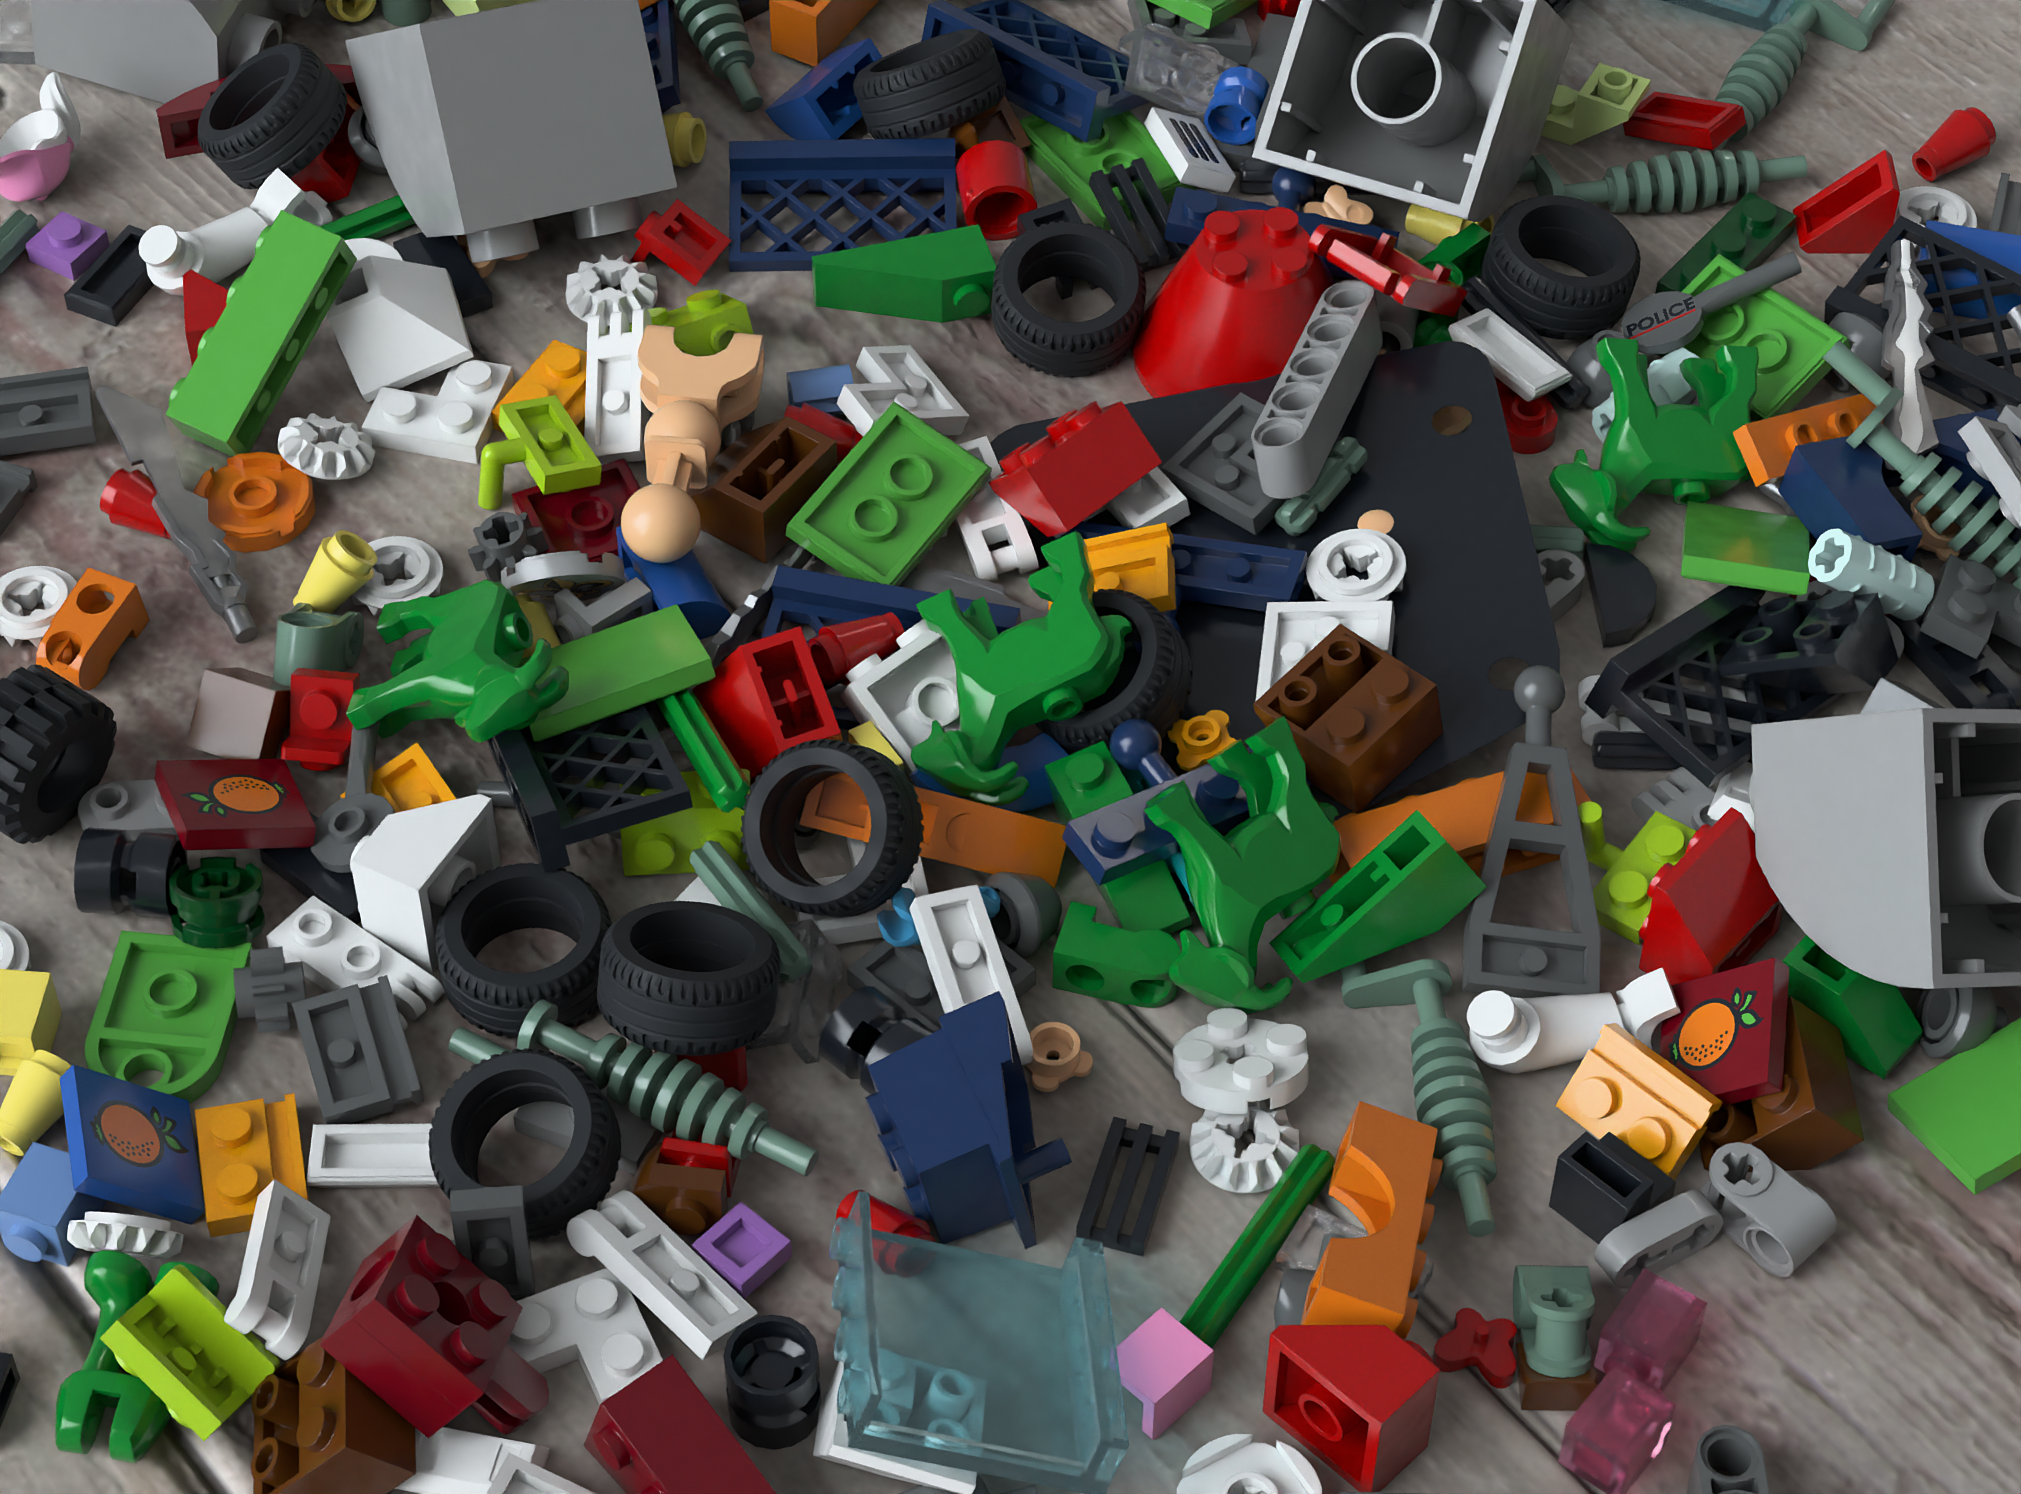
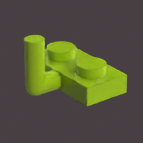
[478,395,602,510]
[1577,801,1696,946]

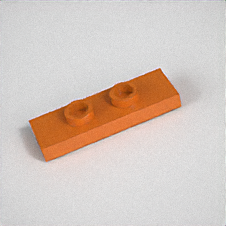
[1732,394,1882,487]

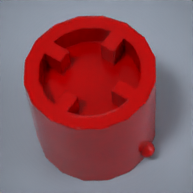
[956,140,1037,241]

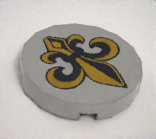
[501,551,625,604]

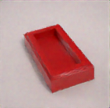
[1623,91,1746,150]

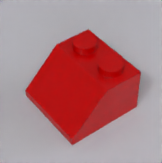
[1262,1325,1440,1492]

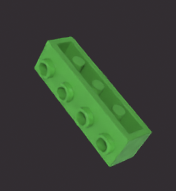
[165,210,357,457]

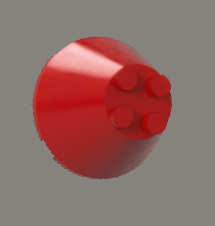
[1132,207,1336,398]

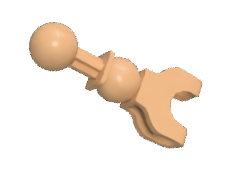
[621,324,765,563]

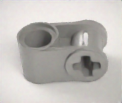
[1701,1142,1837,1277]

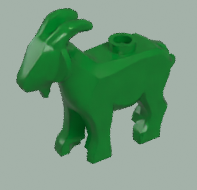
[1548,338,1759,553]
[910,531,1132,806]
[346,579,569,743]
[1144,716,1341,1015]

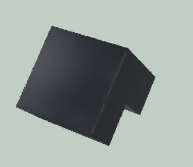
[1549,1131,1676,1245]

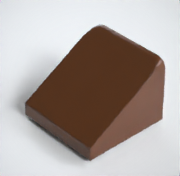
[1516,1343,1598,1411]

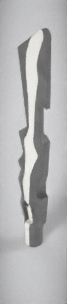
[1881,240,1939,470]

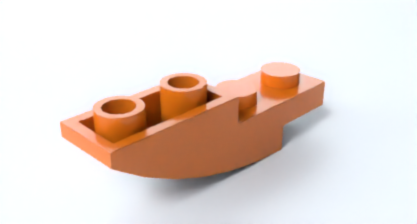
[799,773,1067,889]

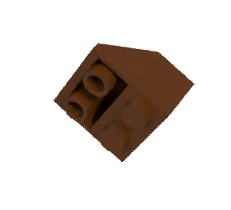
[687,416,837,564]
[1253,624,1444,814]
[1699,996,1865,1172]
[251,1335,416,1494]

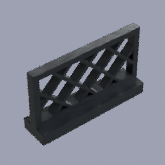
[1824,215,2021,415]
[1584,585,1845,788]
[487,704,693,873]

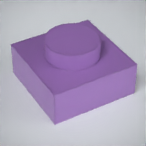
[25,211,110,281]
[691,1202,792,1299]

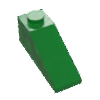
[812,224,996,323]
[1044,741,1192,934]
[1269,810,1487,984]

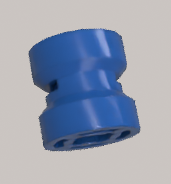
[1204,66,1270,145]

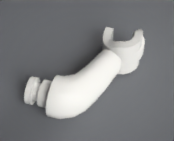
[139,168,333,296]
[1467,967,1681,1074]

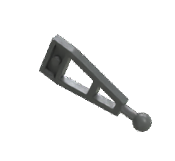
[1462,665,1601,998]

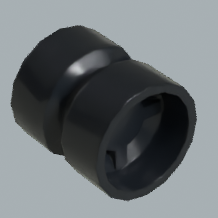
[74,827,188,919]
[819,986,934,1095]
[723,1315,821,1450]

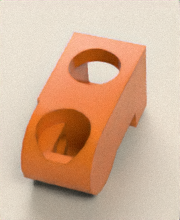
[36,567,150,691]

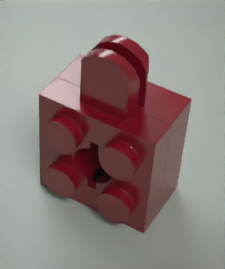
[319,1215,549,1439]

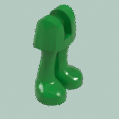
[55,1250,220,1464]

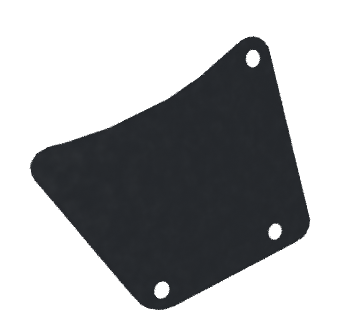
[990,341,1560,903]

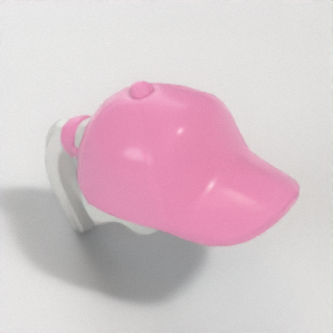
[0,72,81,202]

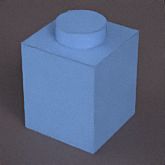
[0,1142,107,1267]

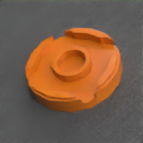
[193,451,315,553]

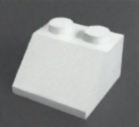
[350,794,501,973]

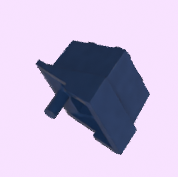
[865,991,1072,1249]

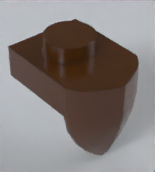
[946,96,1031,167]
[628,1141,728,1235]

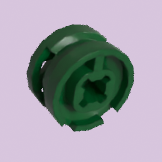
[169,856,265,949]

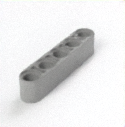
[1251,280,1383,499]

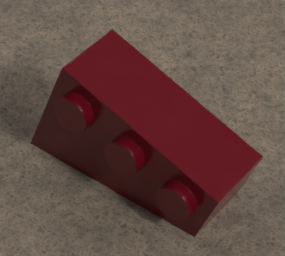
[583,1354,777,1494]

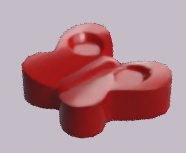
[1433,1307,1517,1389]

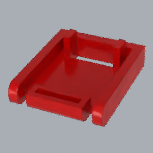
[1308,224,1468,317]

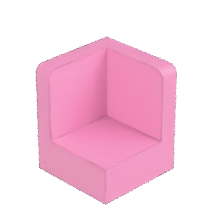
[1104,1307,1214,1440]

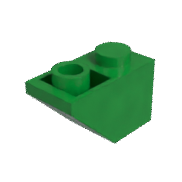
[1782,935,1923,1080]

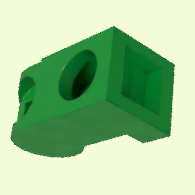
[1052,901,1180,1008]

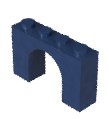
[1778,408,2021,563]

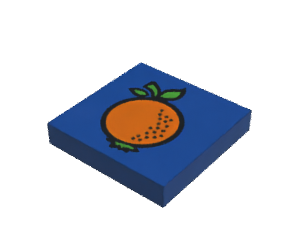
[60,1064,205,1225]

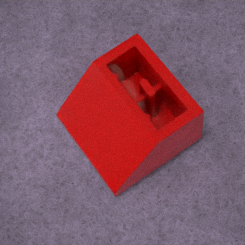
[988,401,1162,537]
[692,626,843,785]
[1638,807,1784,985]

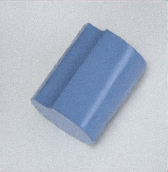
[786,364,854,416]

